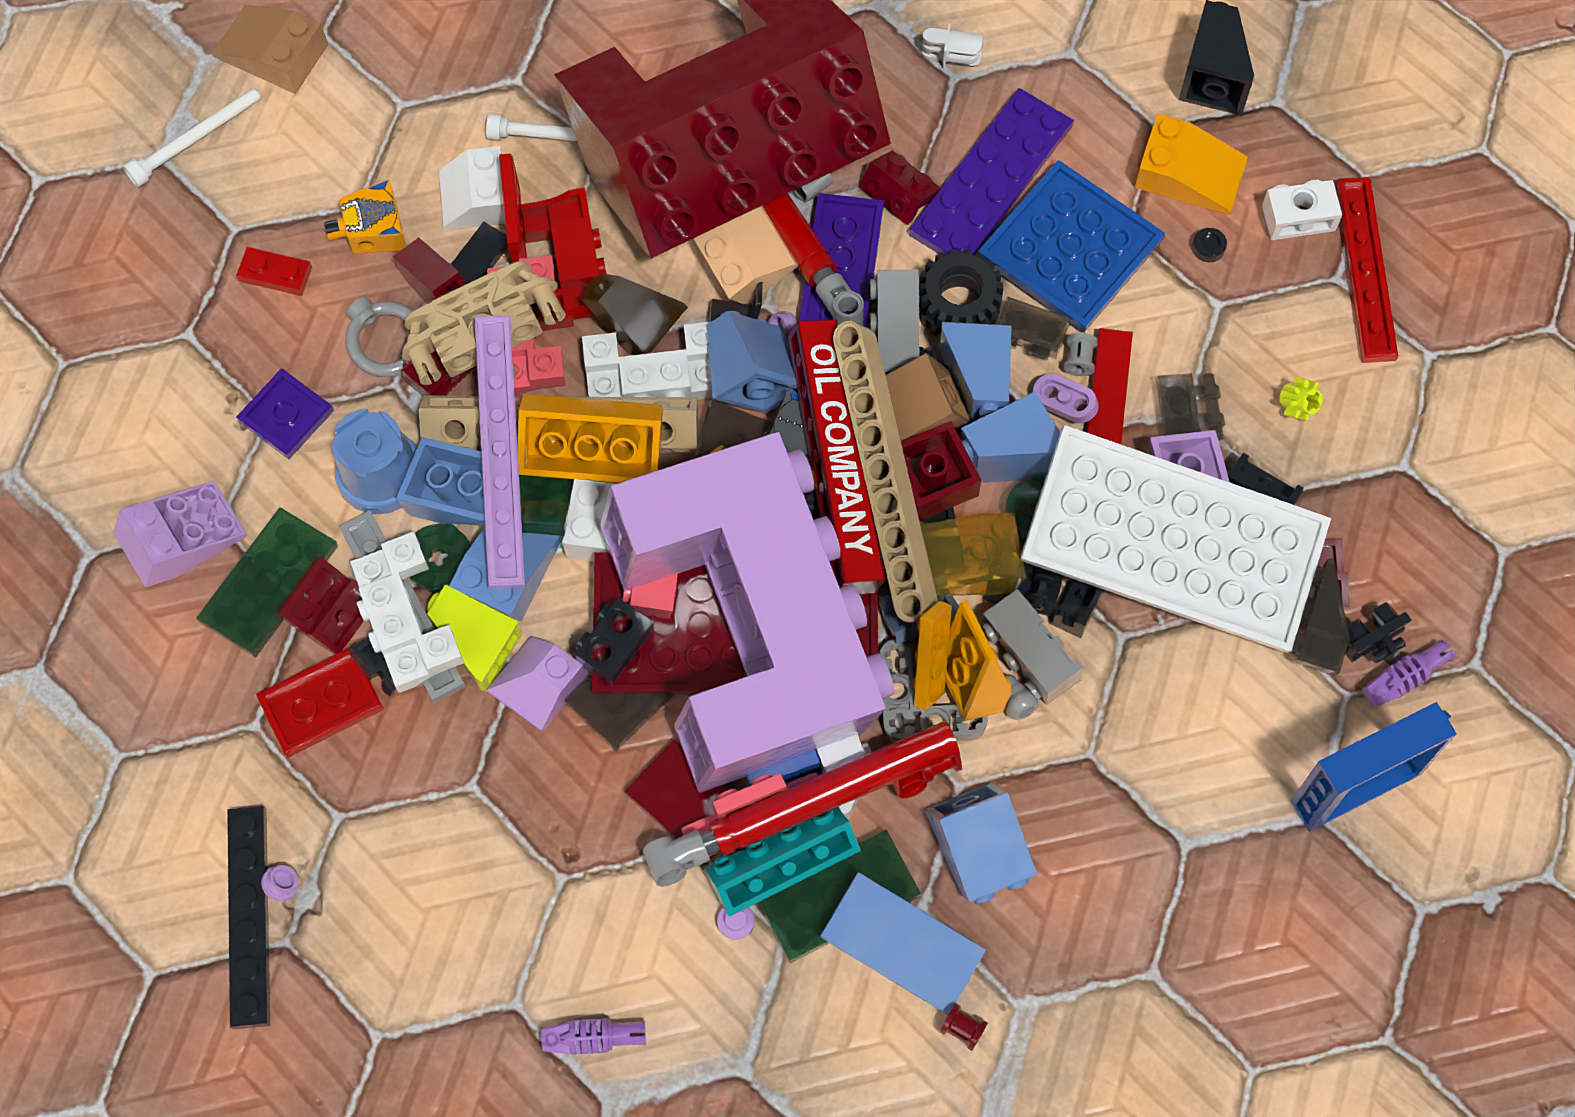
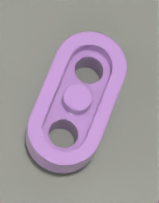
[1033,373,1099,423]

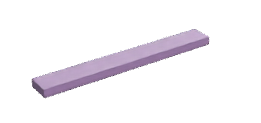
[475,316,525,589]

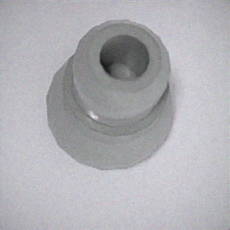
[1006,675,1038,721]

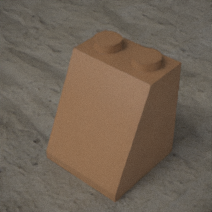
[867,353,972,445]

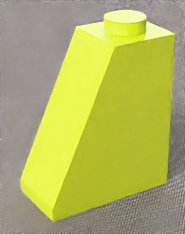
[427,584,522,693]

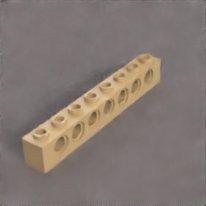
[418,395,699,452]

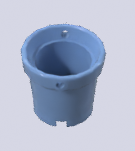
[332,409,417,514]

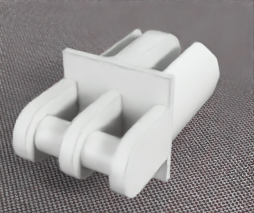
[922,23,983,69]

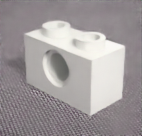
[1262,180,1342,240]

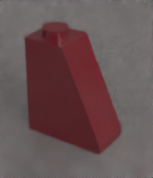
[392,237,466,304]

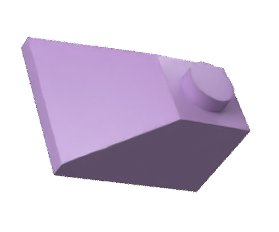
[487,636,587,733]

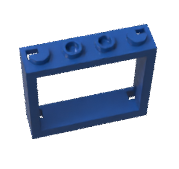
[1291,702,1457,832]

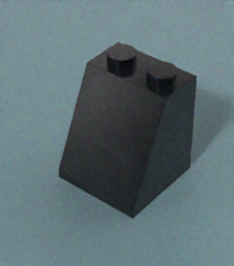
[1179,0,1254,116]

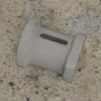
[1064,332,1098,376]

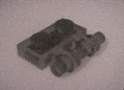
[1156,373,1225,441]

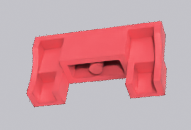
[487,255,566,396]

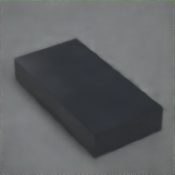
[451,221,508,284]

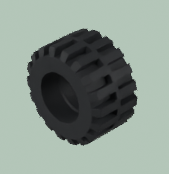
[919,249,1003,336]

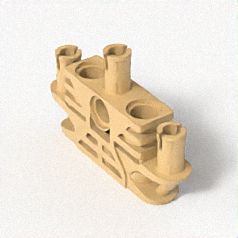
[402,261,566,385]

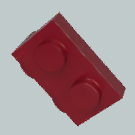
[859,150,941,225]

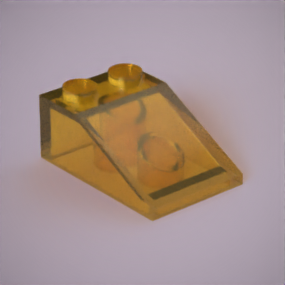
[901,513,1026,596]

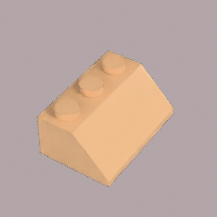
[693,206,798,304]

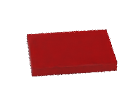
[499,153,527,263]
[256,646,384,758]

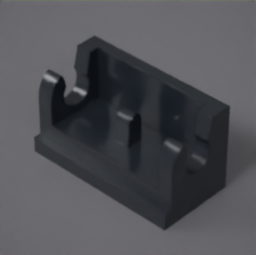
[1228,452,1304,505]
[1049,578,1105,638]

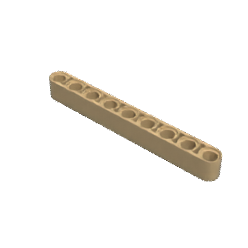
[833,321,938,624]

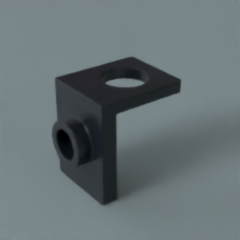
[710,282,763,322]

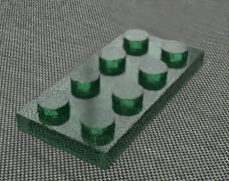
[196,507,338,658]
[758,830,921,963]

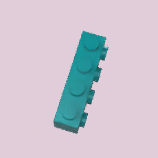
[704,807,861,917]

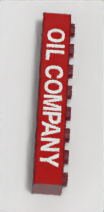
[788,320,887,594]

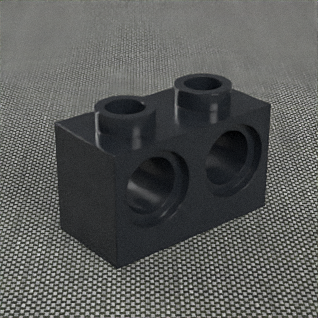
[575,597,654,687]

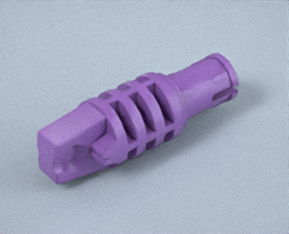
[1362,639,1455,707]
[541,1018,646,1055]

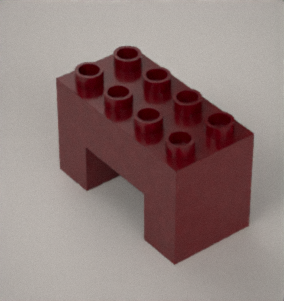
[554,0,891,258]

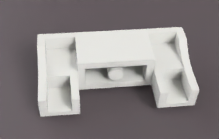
[582,322,713,400]
[350,531,464,693]

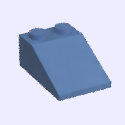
[396,437,485,525]
[449,505,565,622]

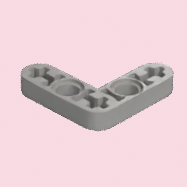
[880,640,988,742]

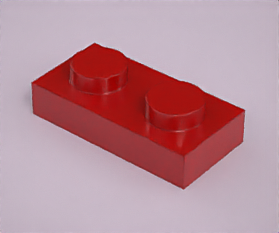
[236,247,312,296]

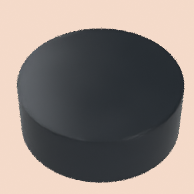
[1192,228,1227,263]

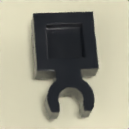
[349,637,396,696]

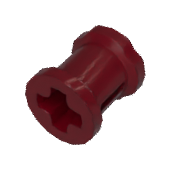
[939,1003,988,1051]

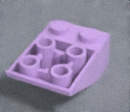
[113,481,247,588]

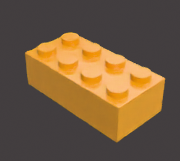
[518,394,663,483]

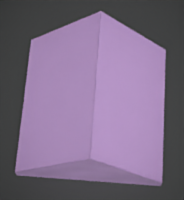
[1148,430,1230,483]

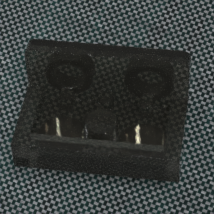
[995,296,1071,360]

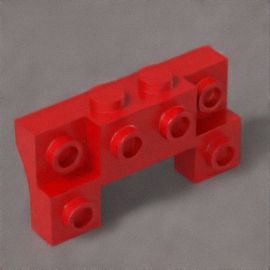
[520,187,606,331]

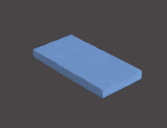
[820,872,986,1015]

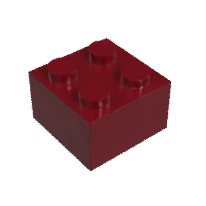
[887,421,982,521]

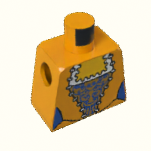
[324,180,406,254]

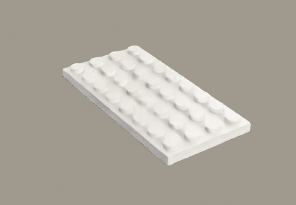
[1019,425,1331,653]

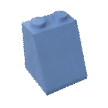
[707,311,798,413]
[939,322,1011,422]
[960,392,1060,483]
[925,783,1037,904]

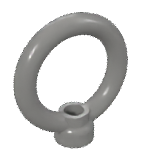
[346,296,425,377]

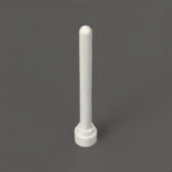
[122,89,261,188]
[486,113,577,141]

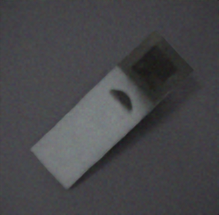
[1291,558,1350,676]

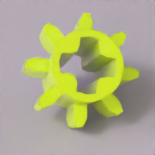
[1279,376,1323,421]

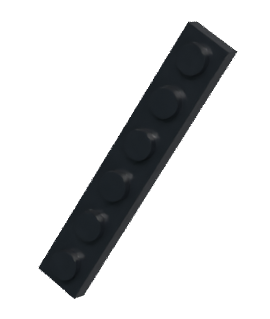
[227,806,270,1029]

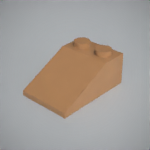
[212,4,328,94]

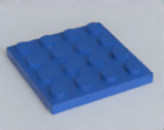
[978,160,1165,333]

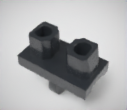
[1341,602,1412,665]

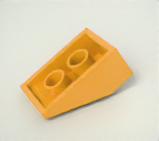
[1135,113,1248,215]
[946,600,1012,721]

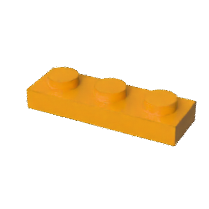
[912,601,952,711]

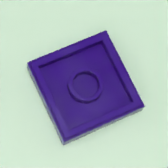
[236,368,334,460]

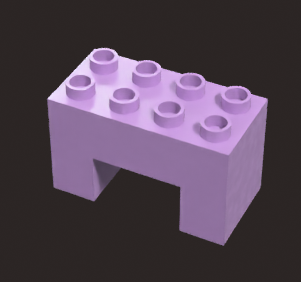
[600,432,894,793]

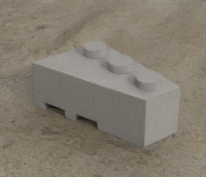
[870,269,919,375]
[983,589,1084,705]

